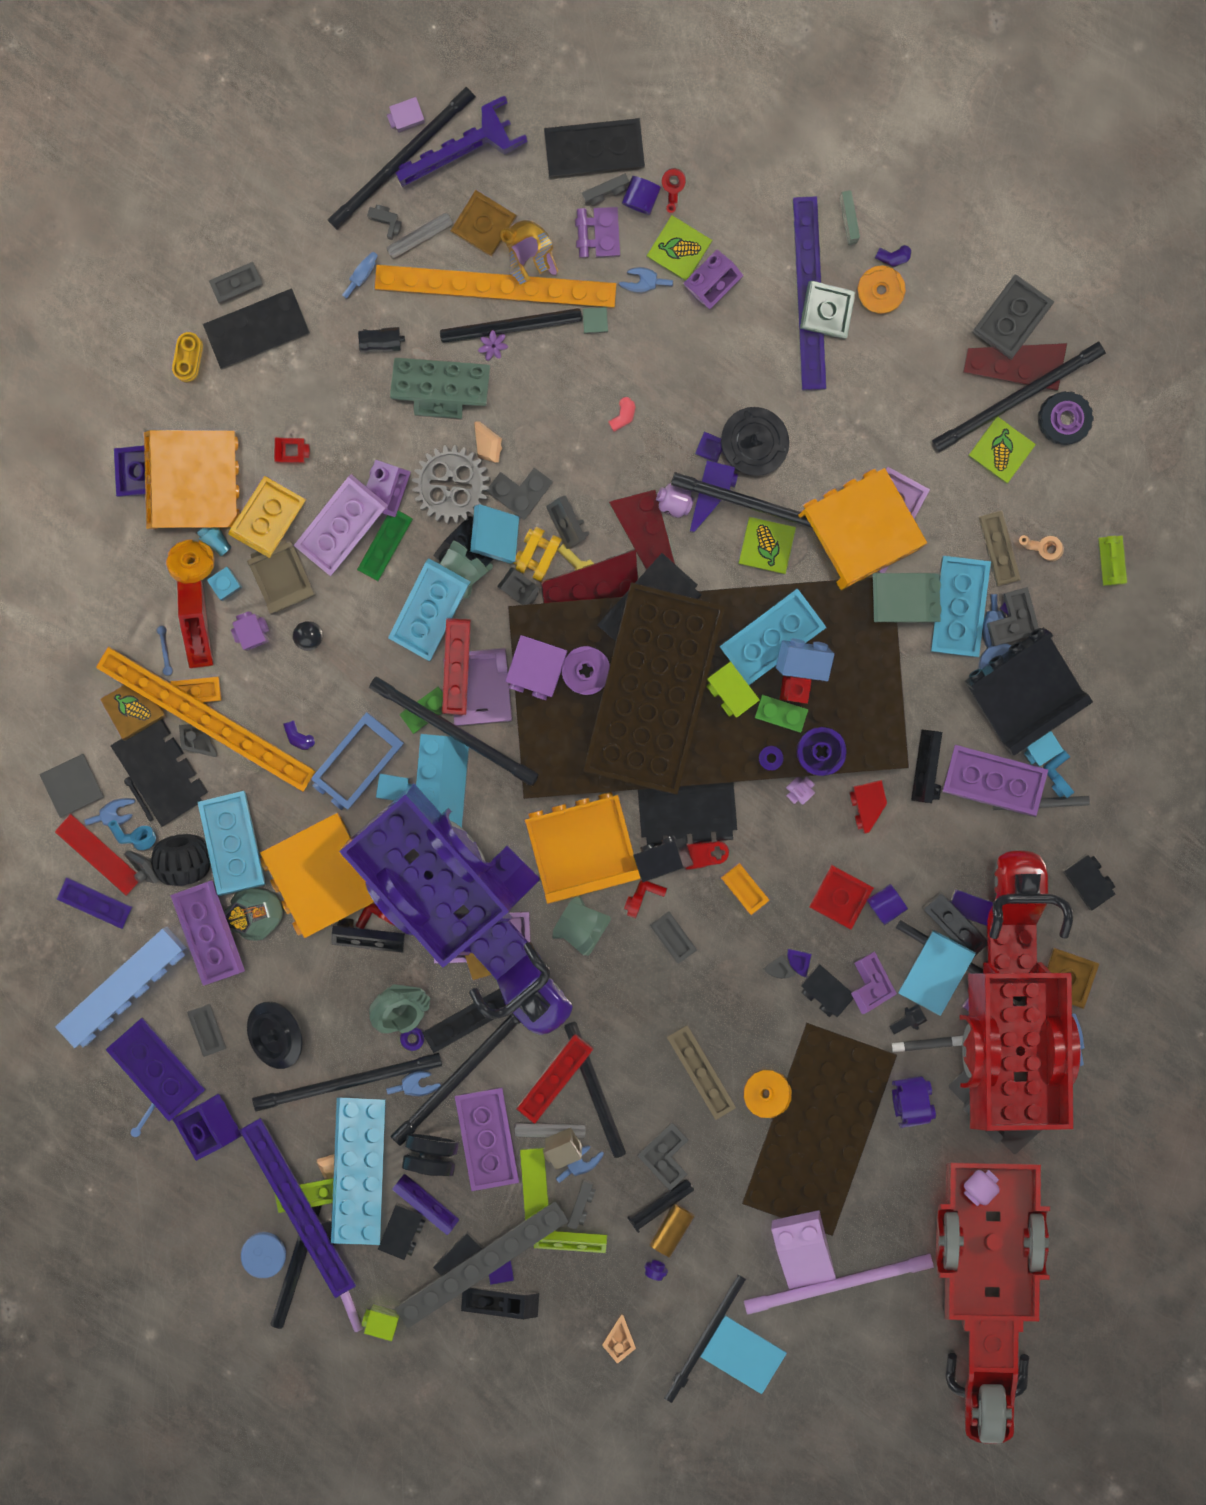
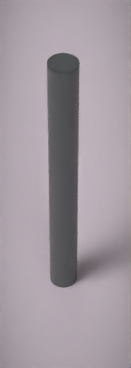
[993,796,1090,810]

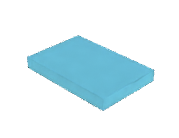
[898,930,975,1016]
[700,1315,787,1394]

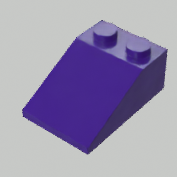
[114,445,145,497]

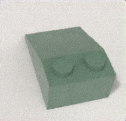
[873,573,941,623]

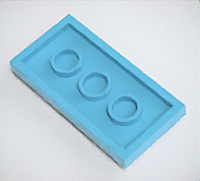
[931,556,991,657]
[388,558,471,661]
[720,588,826,685]
[198,791,266,896]

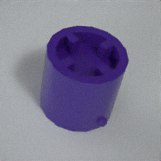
[622,176,661,215]
[867,884,908,926]

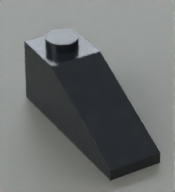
[461,1287,539,1320]

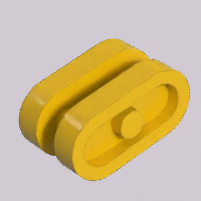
[172,332,203,382]
[513,527,562,582]

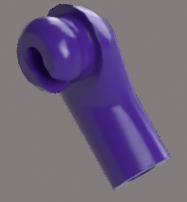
[875,245,912,267]
[283,720,315,750]

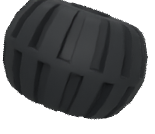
[151,834,211,886]

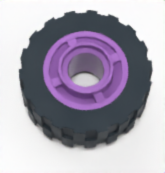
[1038,391,1094,445]

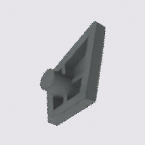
[179,724,217,757]
[124,850,159,884]

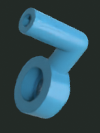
[1044,750,1075,798]
[108,820,156,850]

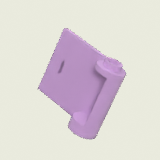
[443,648,512,726]

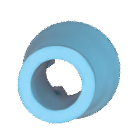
[196,528,231,556]

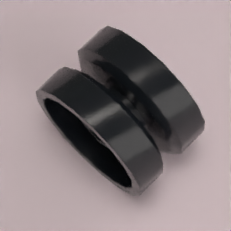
[402,1134,459,1176]

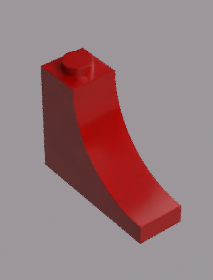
[177,580,213,668]

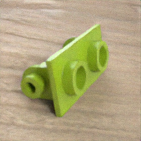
[1099,535,1127,586]

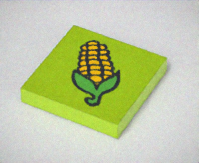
[646,215,713,281]
[968,417,1036,483]
[738,517,796,574]

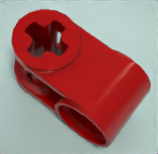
[685,841,729,870]

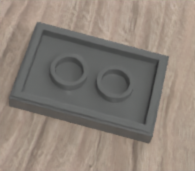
[973,274,1054,360]

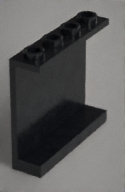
[964,627,1093,756]

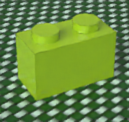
[706,661,760,718]
[361,1304,399,1341]

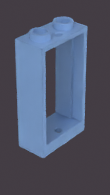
[311,712,404,810]

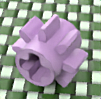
[786,776,815,805]

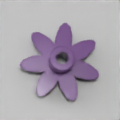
[478,330,508,361]

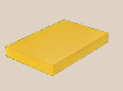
[228,476,306,558]

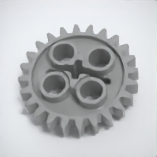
[412,445,490,524]

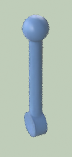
[157,626,173,676]
[131,1103,155,1137]

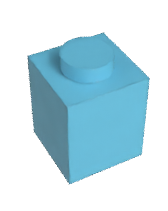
[207,567,242,601]
[1024,731,1064,766]
[376,774,412,800]

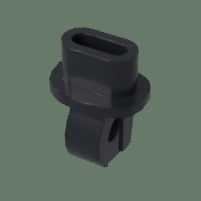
[889,1004,927,1034]

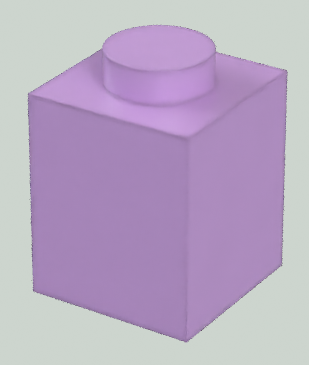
[387,97,425,133]

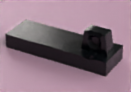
[911,729,943,804]
[923,891,988,957]
[332,918,405,953]

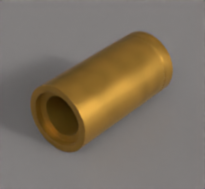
[650,1204,695,1258]

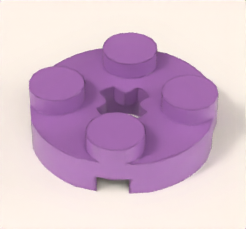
[562,646,610,695]

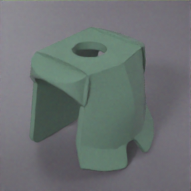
[436,540,493,598]
[552,895,611,956]

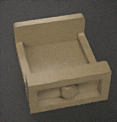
[247,540,315,614]

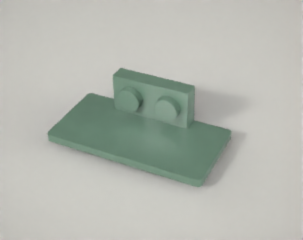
[390,358,490,419]

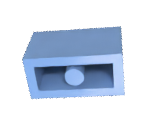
[776,638,834,681]

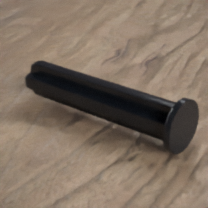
[627,1179,694,1233]

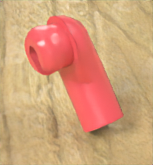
[608,397,636,432]

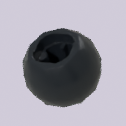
[293,621,323,651]

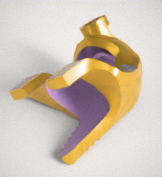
[500,220,558,285]

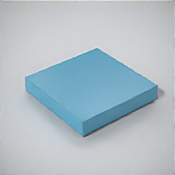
[470,504,519,564]

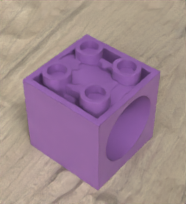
[505,635,567,700]

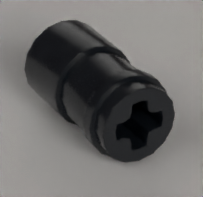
[358,327,405,353]

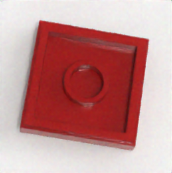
[809,865,874,930]

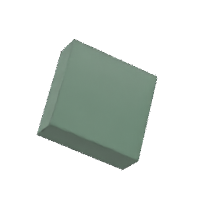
[583,307,608,334]

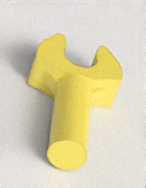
[557,544,594,570]

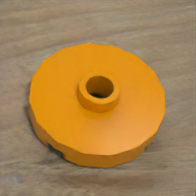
[857,265,906,314]
[166,539,215,583]
[744,1070,792,1118]

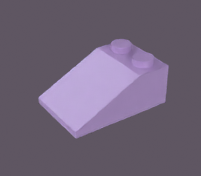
[771,1210,836,1289]

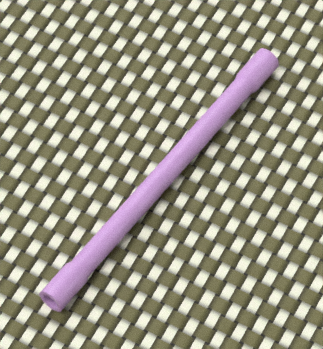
[744,1254,934,1315]

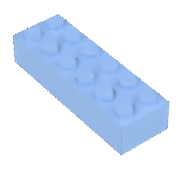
[55,927,186,1048]

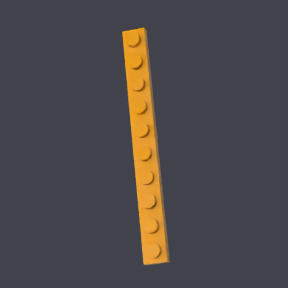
[375,265,616,308]
[96,646,316,792]

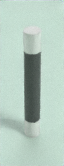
[892,1036,963,1053]

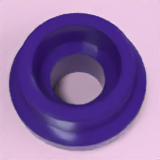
[759,746,783,770]
[400,1027,424,1051]
[644,1260,668,1281]

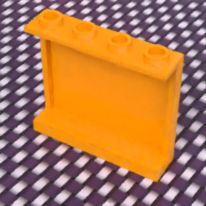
[144,430,240,529]
[799,468,927,590]
[525,792,640,904]
[260,812,374,938]

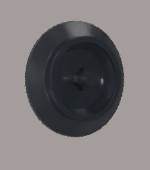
[721,407,790,476]
[247,1001,303,1069]

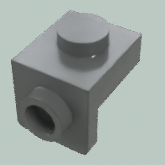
[367,205,402,240]
[497,567,540,605]

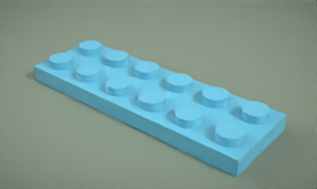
[331,1098,385,1245]

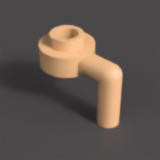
[1019,535,1064,561]

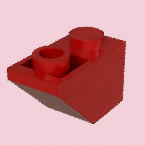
[849,780,887,834]

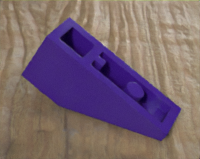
[689,461,738,533]

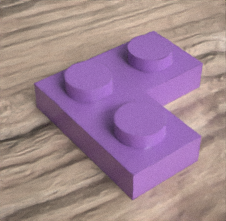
[851,951,897,1014]

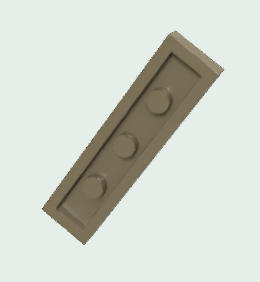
[667,1025,736,1120]

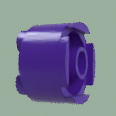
[796,727,846,776]
[892,1076,936,1128]

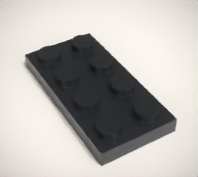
[544,118,645,177]
[203,288,310,370]

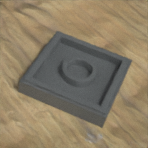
[39,754,104,818]

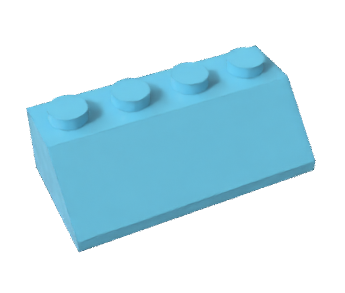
[416,734,469,828]

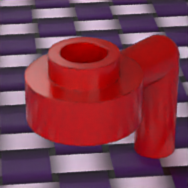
[662,168,686,213]
[624,880,667,919]
[355,903,395,929]

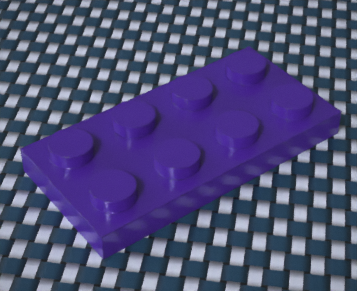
[106,1017,206,1122]

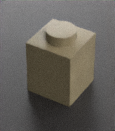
[543,1128,582,1170]

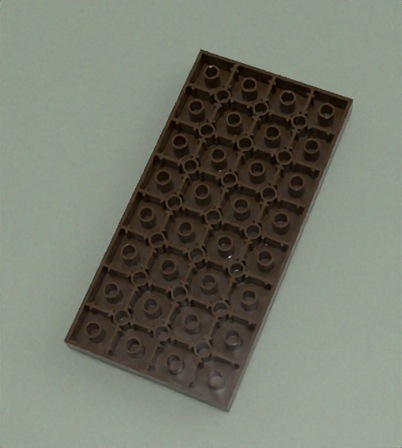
[508,577,909,799]

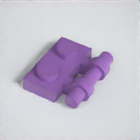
[575,207,620,258]

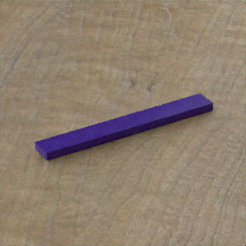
[793,196,826,390]
[239,1118,357,1298]

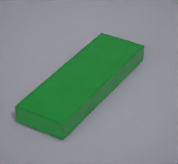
[357,510,413,581]

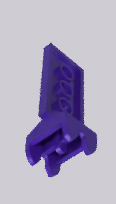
[396,96,528,187]

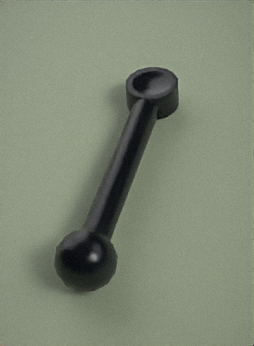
[124,777,154,822]

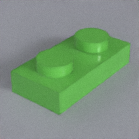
[399,686,443,734]
[755,695,808,733]

